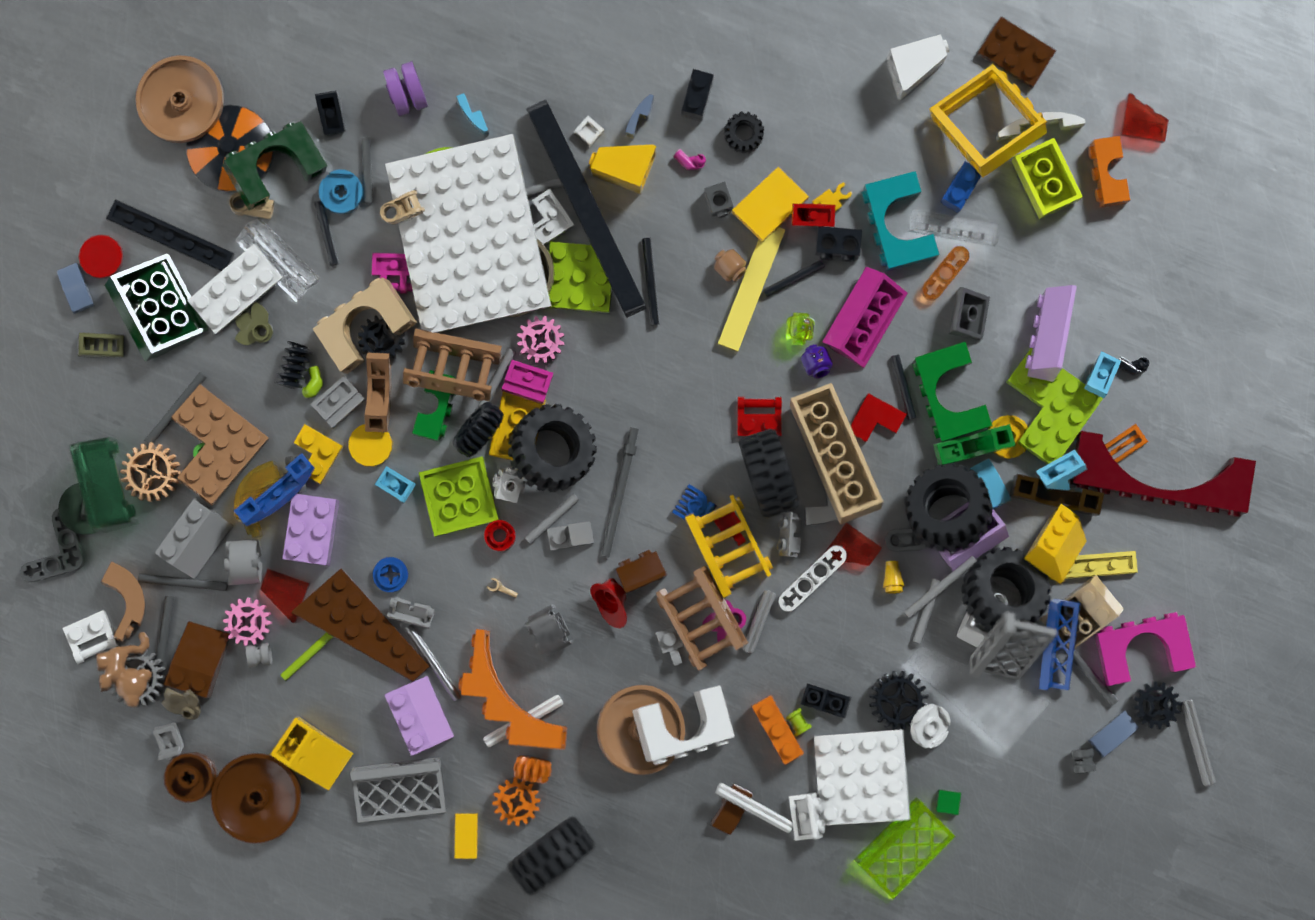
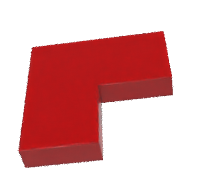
[850,393,907,442]

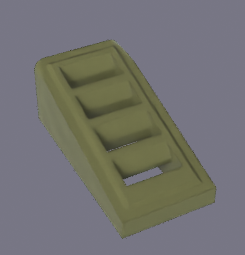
[78,333,124,357]

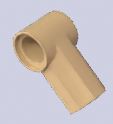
[229,192,274,220]

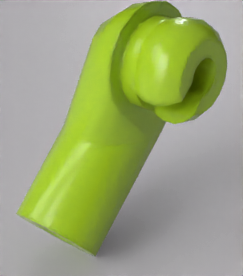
[302,366,323,398]

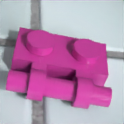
[372,253,413,294]

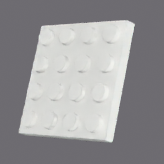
[814,730,910,825]

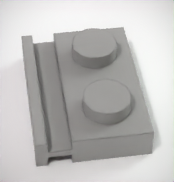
[311,375,366,429]

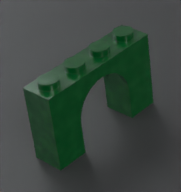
[223,121,327,211]

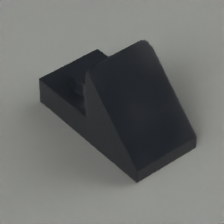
[315,90,346,135]

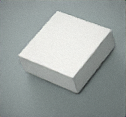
[574,116,604,147]

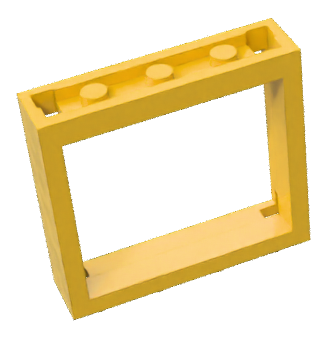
[929,64,1047,178]

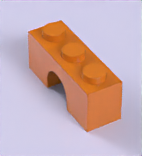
[1088,136,1130,208]
[751,695,804,765]

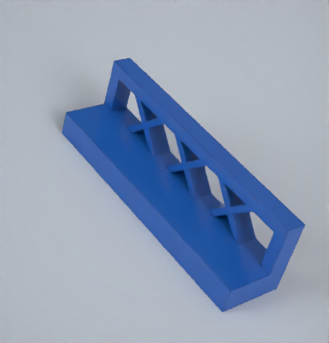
[1039,599,1080,690]

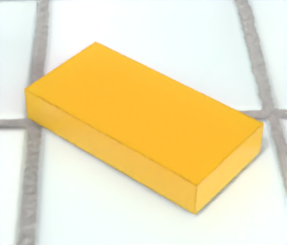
[455,813,478,859]

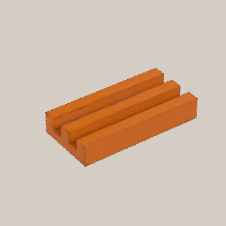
[1105,424,1148,463]

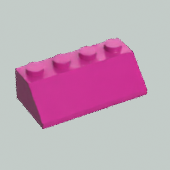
[822,267,908,368]

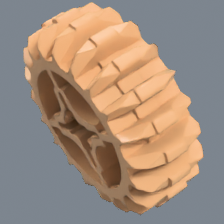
[120,442,181,502]

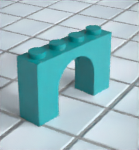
[861,171,939,271]

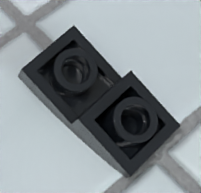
[801,683,852,718]

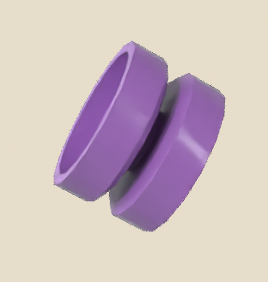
[383,61,428,117]

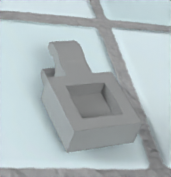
[656,626,684,666]

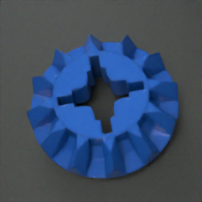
[373,557,408,592]

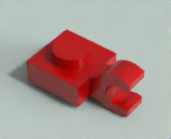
[714,511,746,547]

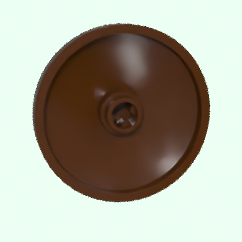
[211,753,301,843]

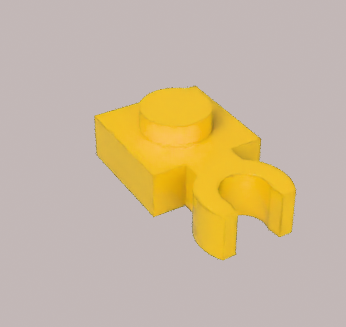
[812,183,852,212]

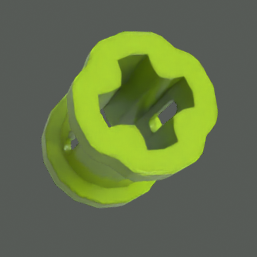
[784,708,812,737]

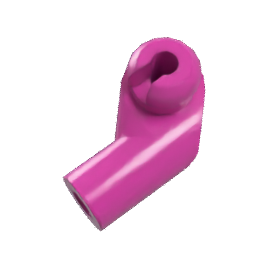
[673,149,706,170]

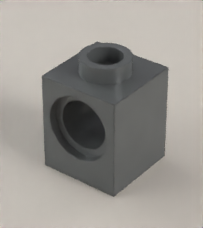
[704,182,733,218]

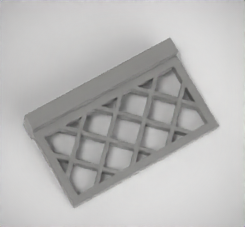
[970,612,1057,680]
[350,757,446,823]

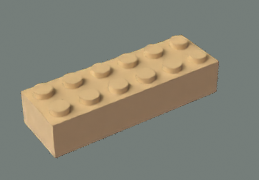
[790,383,883,525]

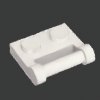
[62,610,119,664]

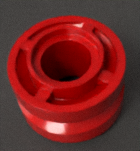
[484,520,516,551]

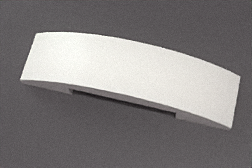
[996,112,1085,141]

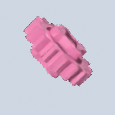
[517,316,565,364]
[223,598,272,646]

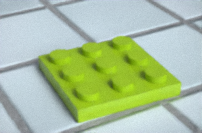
[547,242,612,313]
[418,456,499,537]

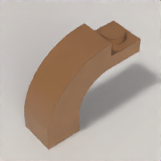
[364,353,392,432]
[101,562,145,643]

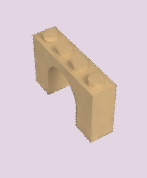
[313,277,417,374]

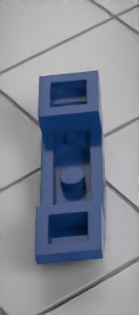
[234,453,314,526]

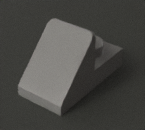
[547,521,594,551]

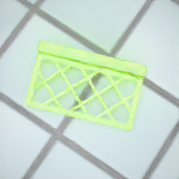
[854,797,956,899]

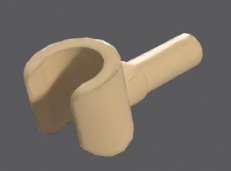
[487,578,518,598]

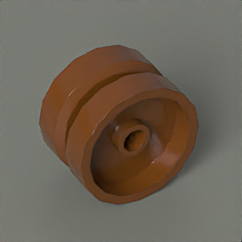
[164,752,218,803]

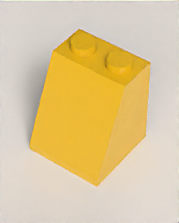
[589,144,656,194]

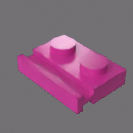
[502,360,553,404]

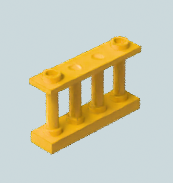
[685,494,773,598]

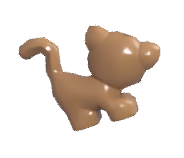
[96,632,152,707]

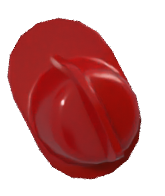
[590,578,627,629]

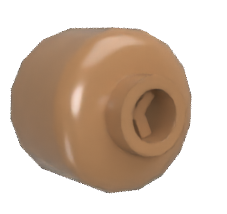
[714,249,747,282]

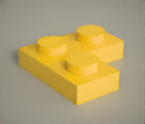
[293,424,343,484]

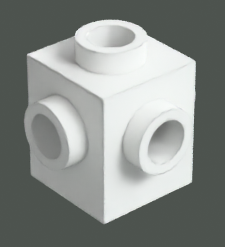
[492,467,526,503]

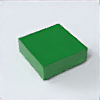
[936,789,961,815]

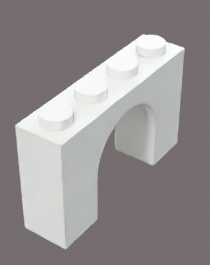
[632,685,735,765]

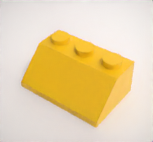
[1024,504,1086,585]

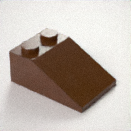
[164,621,230,698]

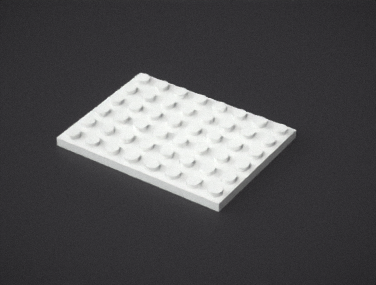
[385,134,552,333]

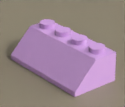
[1025,285,1077,382]

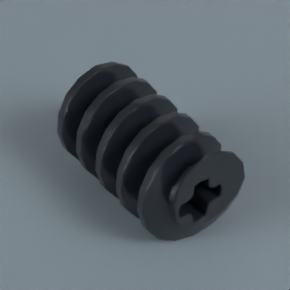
[274,341,313,389]

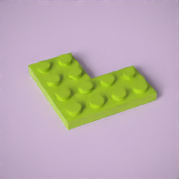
[1006,348,1103,465]

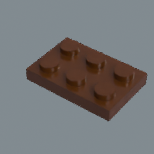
[977,16,1057,89]

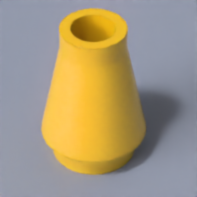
[883,561,905,594]

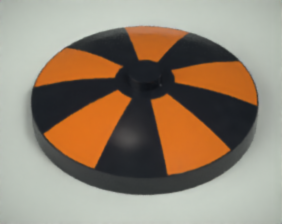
[186,105,274,193]

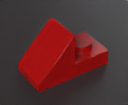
[792,203,835,227]

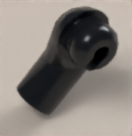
[1118,356,1150,375]

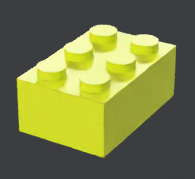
[1011,138,1083,219]

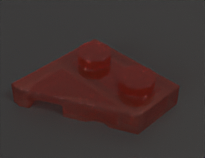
[1121,93,1169,143]

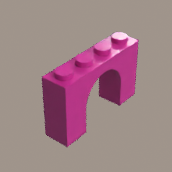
[1094,612,1196,686]

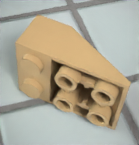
[1040,575,1124,648]

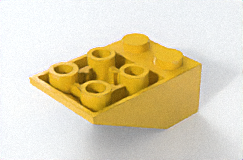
[270,717,354,791]

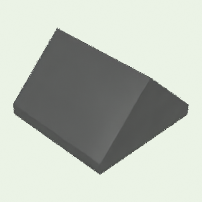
[949,287,990,340]

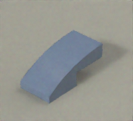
[625,94,654,139]
[57,263,94,314]
[1088,711,1139,758]

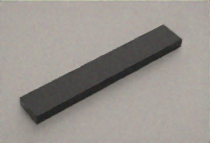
[106,199,235,271]

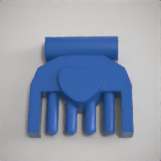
[672,484,717,526]

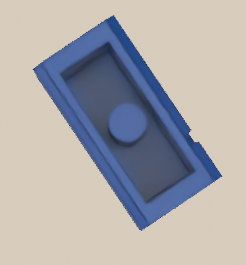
[940,161,981,213]

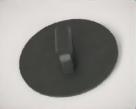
[58,482,112,535]

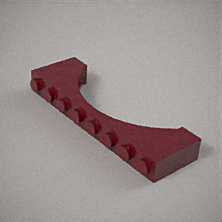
[1070,431,1256,517]

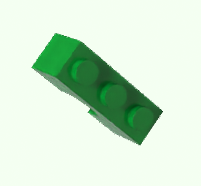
[412,370,456,442]

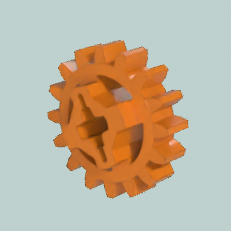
[492,777,541,826]

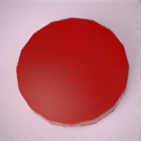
[79,235,123,278]

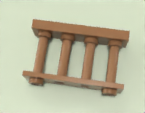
[403,328,502,401]
[656,565,748,671]

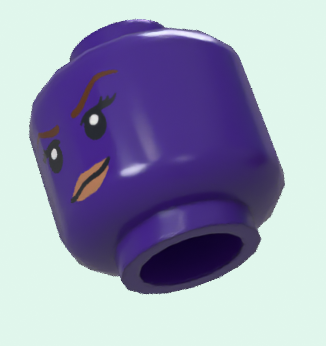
[801,345,833,379]

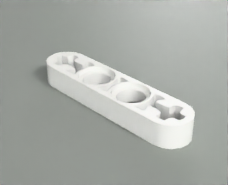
[778,545,847,611]

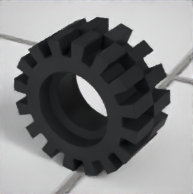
[724,111,764,153]

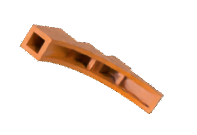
[459,629,567,749]

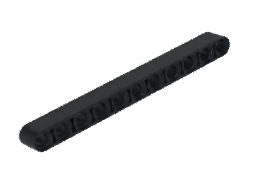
[526,99,647,318]

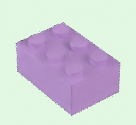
[282,494,339,566]

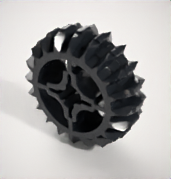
[453,402,504,457]
[869,671,929,731]

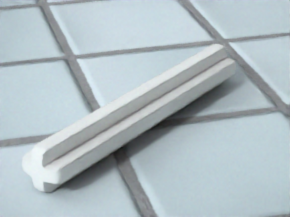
[483,695,563,747]
[716,783,793,833]

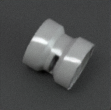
[246,643,272,668]

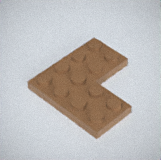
[172,385,269,506]

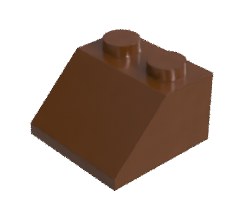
[616,550,667,594]

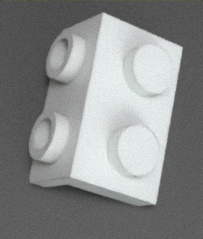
[789,792,825,841]

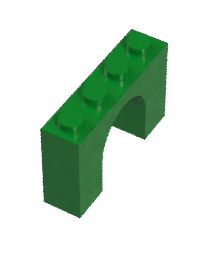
[912,341,993,442]

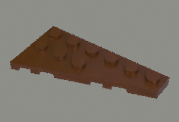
[291,568,430,682]

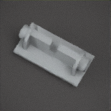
[777,512,802,557]
[387,597,435,629]

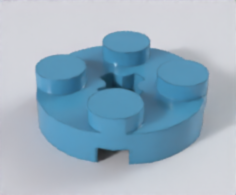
[319,170,363,214]

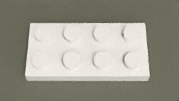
[187,244,283,334]

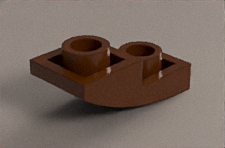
[711,783,753,835]

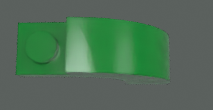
[933,424,1016,465]

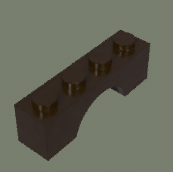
[1010,474,1104,516]

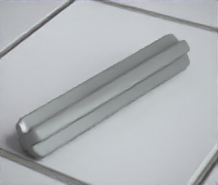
[742,590,775,653]

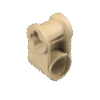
[380,190,425,225]

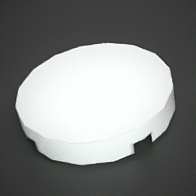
[910,704,950,748]

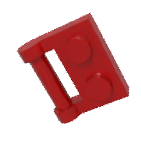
[737,397,782,437]

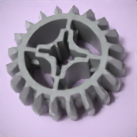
[111,649,167,708]

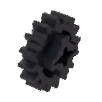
[357,315,405,359]
[1132,681,1182,730]

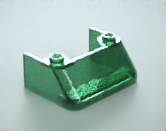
[70,437,139,533]

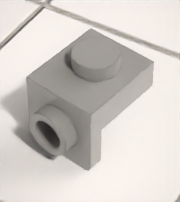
[153,722,184,760]

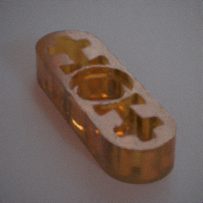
[922,246,970,301]

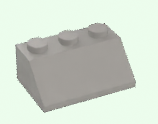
[155,499,234,579]

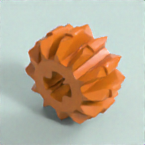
[514,755,552,783]

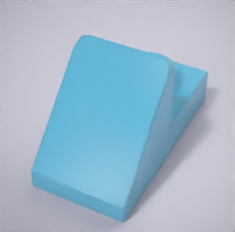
[1084,351,1121,398]
[1036,450,1087,490]
[375,466,416,503]

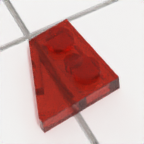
[823,522,882,566]
[260,569,310,623]

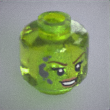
[785,312,815,345]

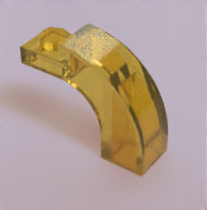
[234,460,281,539]

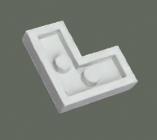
[532,189,574,245]

